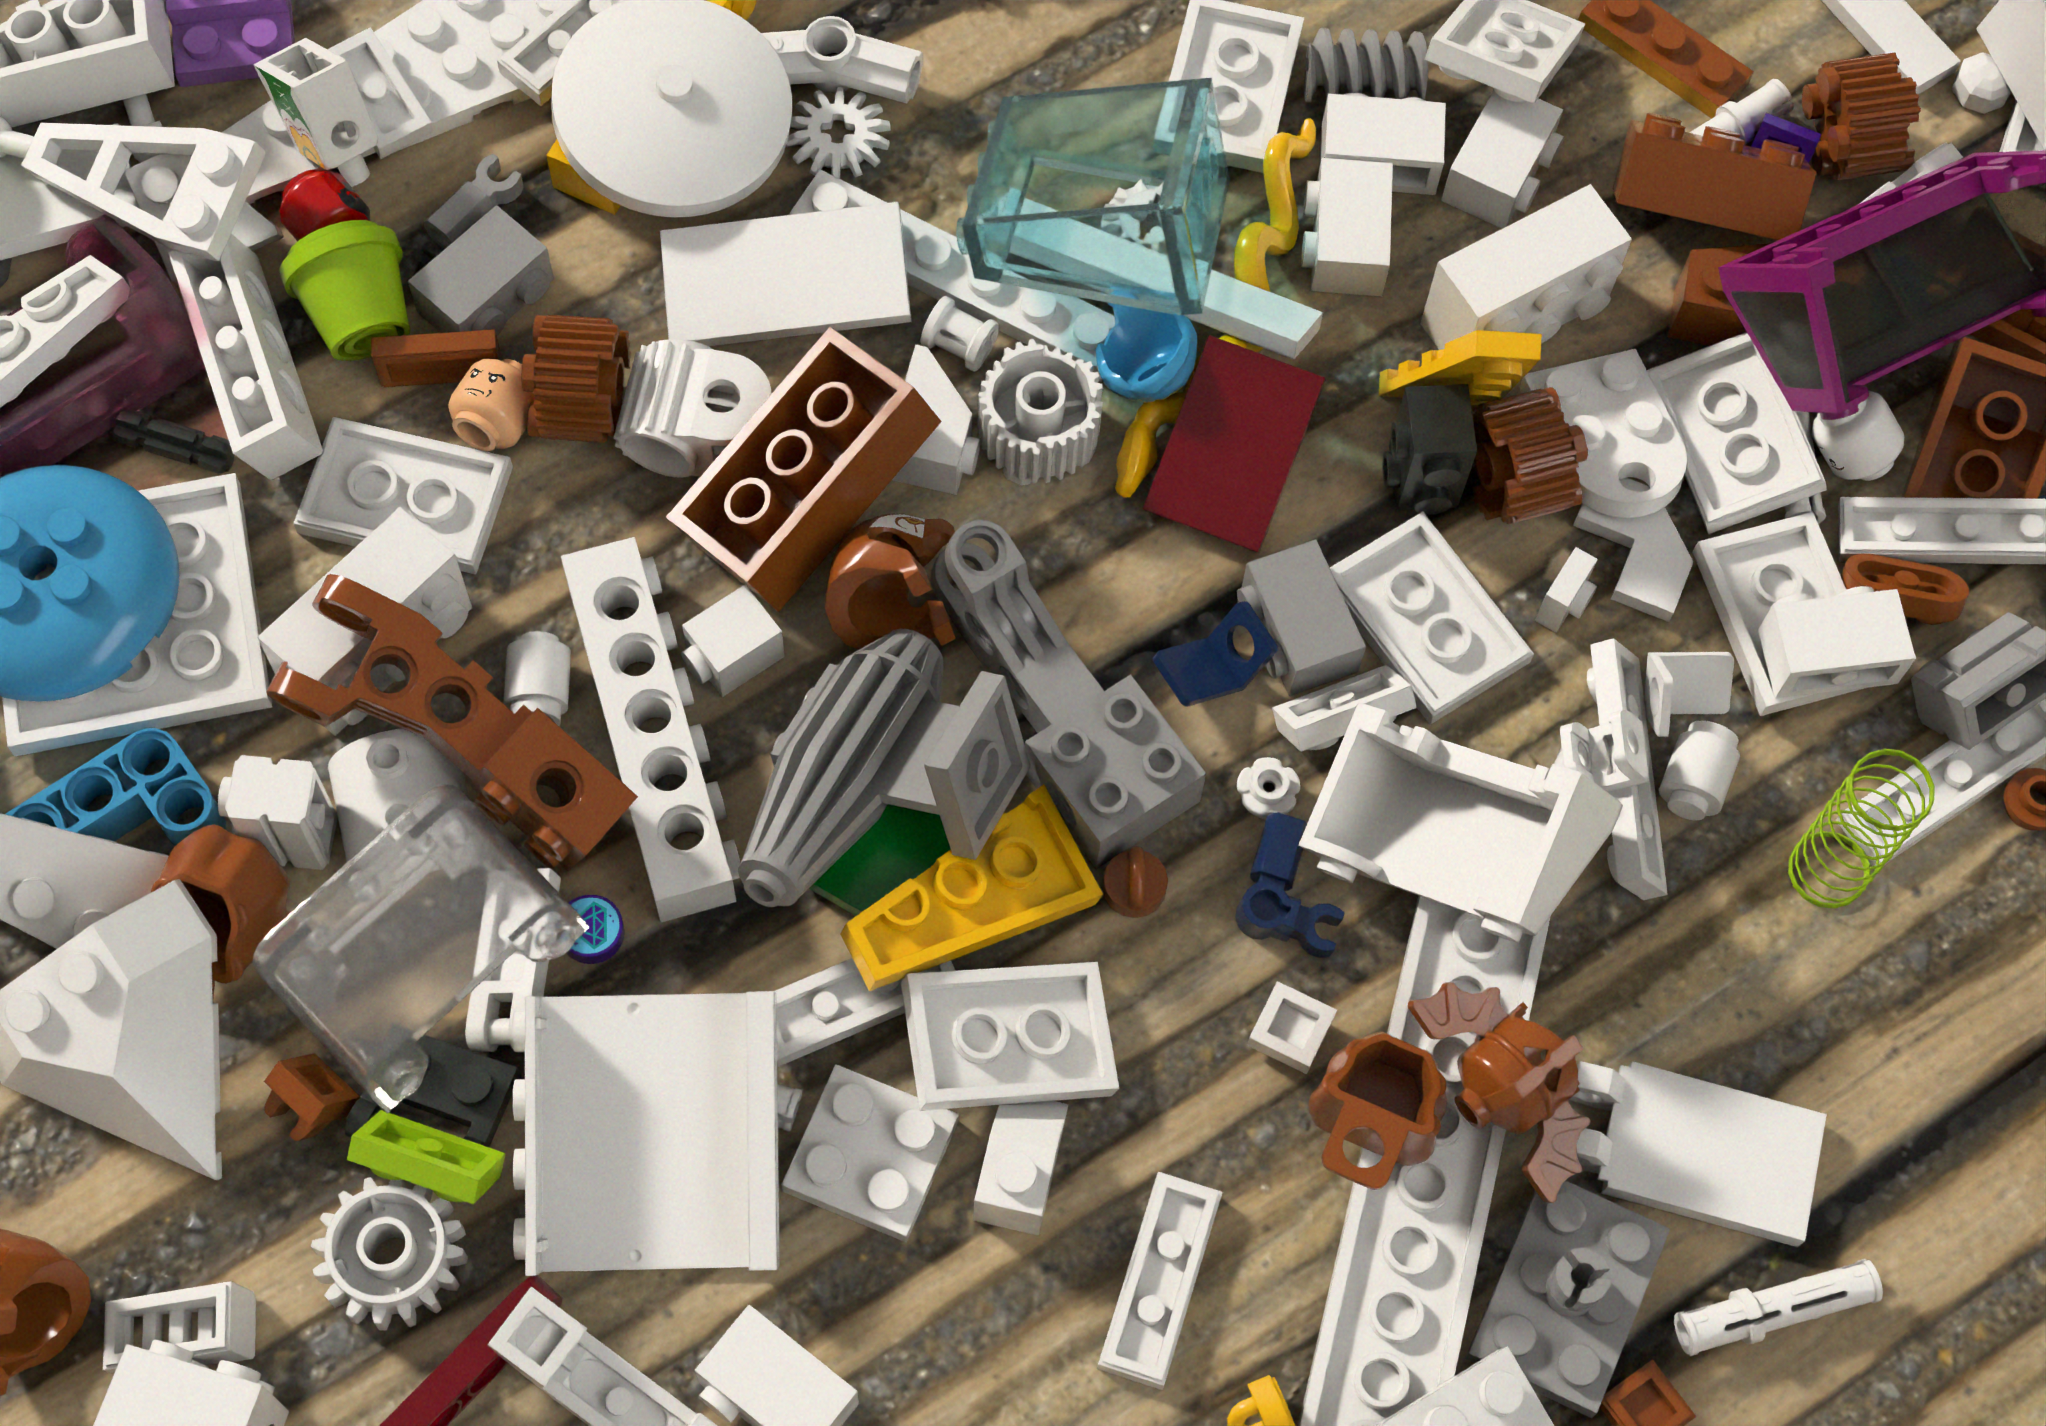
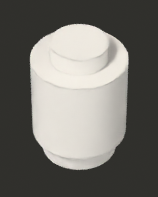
[503,631,571,726]
[1659,721,1740,820]

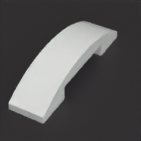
[487,1287,717,1426]

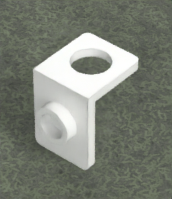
[1644,652,1734,737]

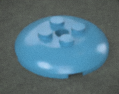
[0,465,179,702]

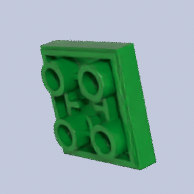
[809,804,951,916]

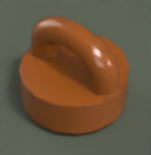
[1102,846,1168,918]

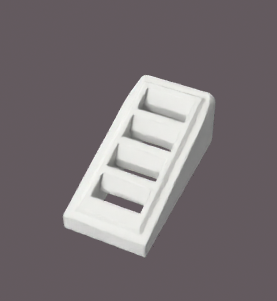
[103,1281,256,1373]

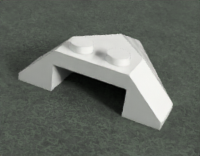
[0,879,222,1181]

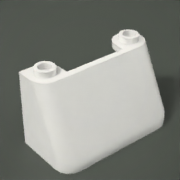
[1299,702,1623,943]

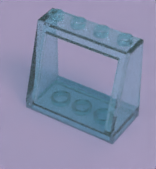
[957,77,1230,315]

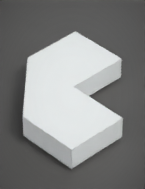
[1573,478,1693,622]

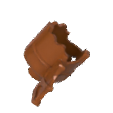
[1407,982,1590,1203]

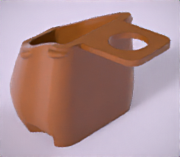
[150,824,290,999]
[1309,1032,1447,1190]

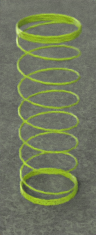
[1788,749,1935,909]

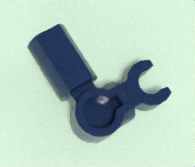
[1235,812,1345,958]

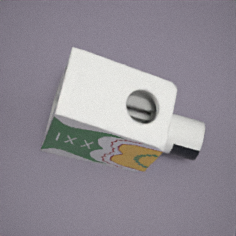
[253,38,378,187]

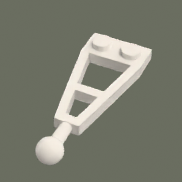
[0,116,267,261]

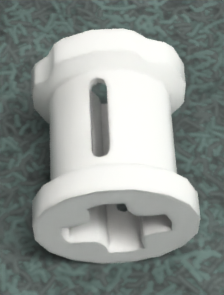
[920,296,999,372]

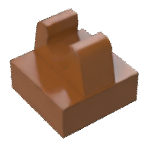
[264,1053,361,1141]

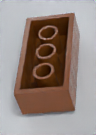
[666,327,942,612]

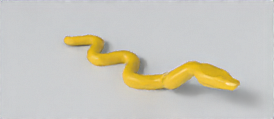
[1115,118,1316,498]

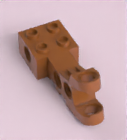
[266,574,638,872]

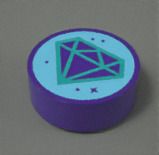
[557,895,625,964]

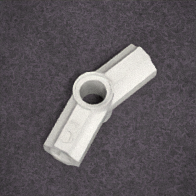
[761,16,923,104]

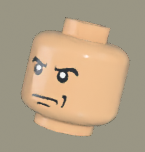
[448,359,535,451]

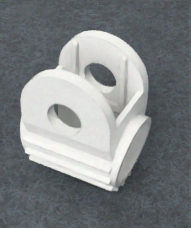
[614,339,772,478]

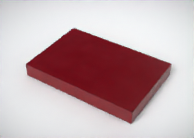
[1143,335,1326,553]

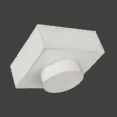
[1535,547,1598,633]
[1247,981,1337,1074]

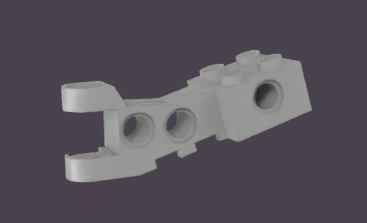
[930,519,1206,869]

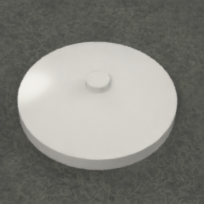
[551,0,792,218]

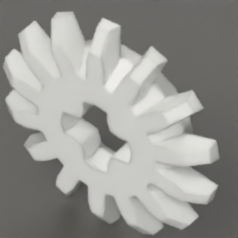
[786,87,891,179]

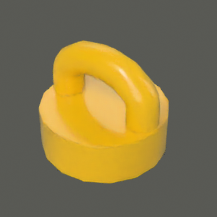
[1227,1375,1295,1426]

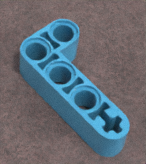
[5,728,226,846]

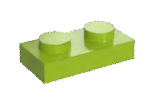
[347,1110,506,1205]

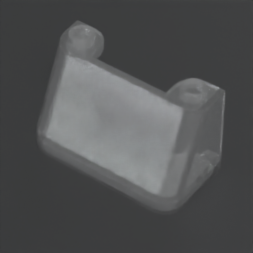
[253,785,590,1114]

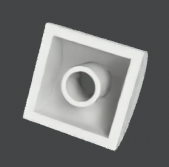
[328,729,483,893]

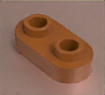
[1841,554,1969,625]

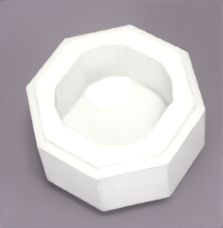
[1952,52,2011,114]

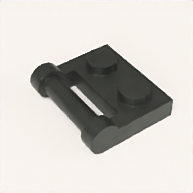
[345,1024,520,1147]

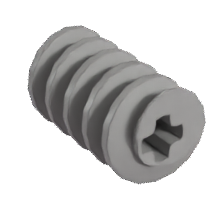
[1304,27,1428,102]

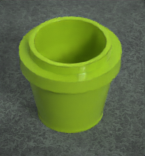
[279,220,411,361]

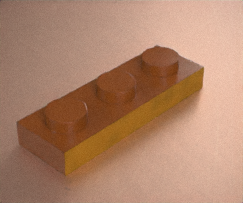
[1578,0,1754,119]

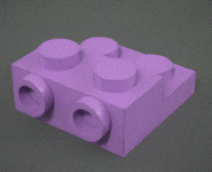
[166,0,295,87]

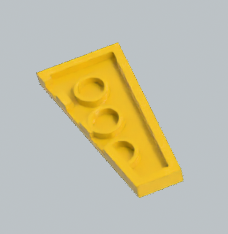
[1379,330,1542,412]
[840,784,1103,992]

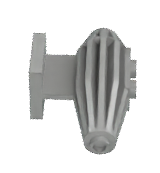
[738,629,1031,907]

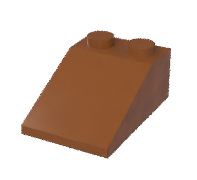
[1902,337,2046,499]

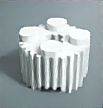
[978,339,1103,485]

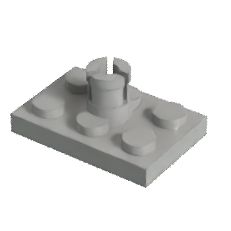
[1465,1181,1670,1418]

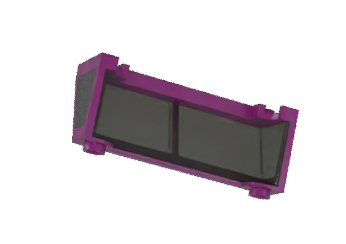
[1718,150,2046,420]

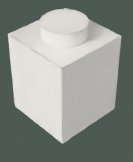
[681,584,785,697]

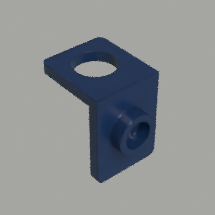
[1153,601,1278,707]

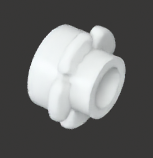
[1237,757,1300,819]

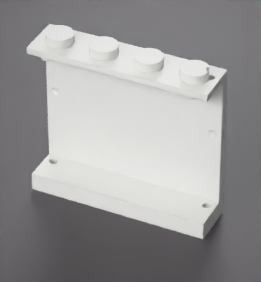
[513,991,780,1276]

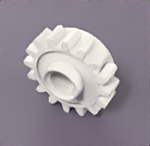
[311,1177,468,1331]

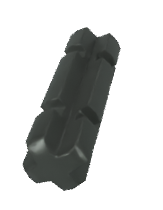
[113,410,235,474]

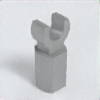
[424,154,524,249]

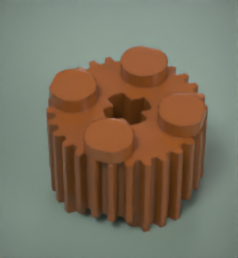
[1802,52,1921,180]
[521,315,631,443]
[1472,387,1588,524]

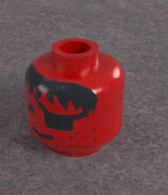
[279,170,370,242]

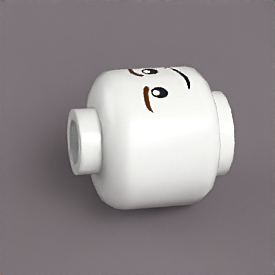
[1811,391,1905,481]

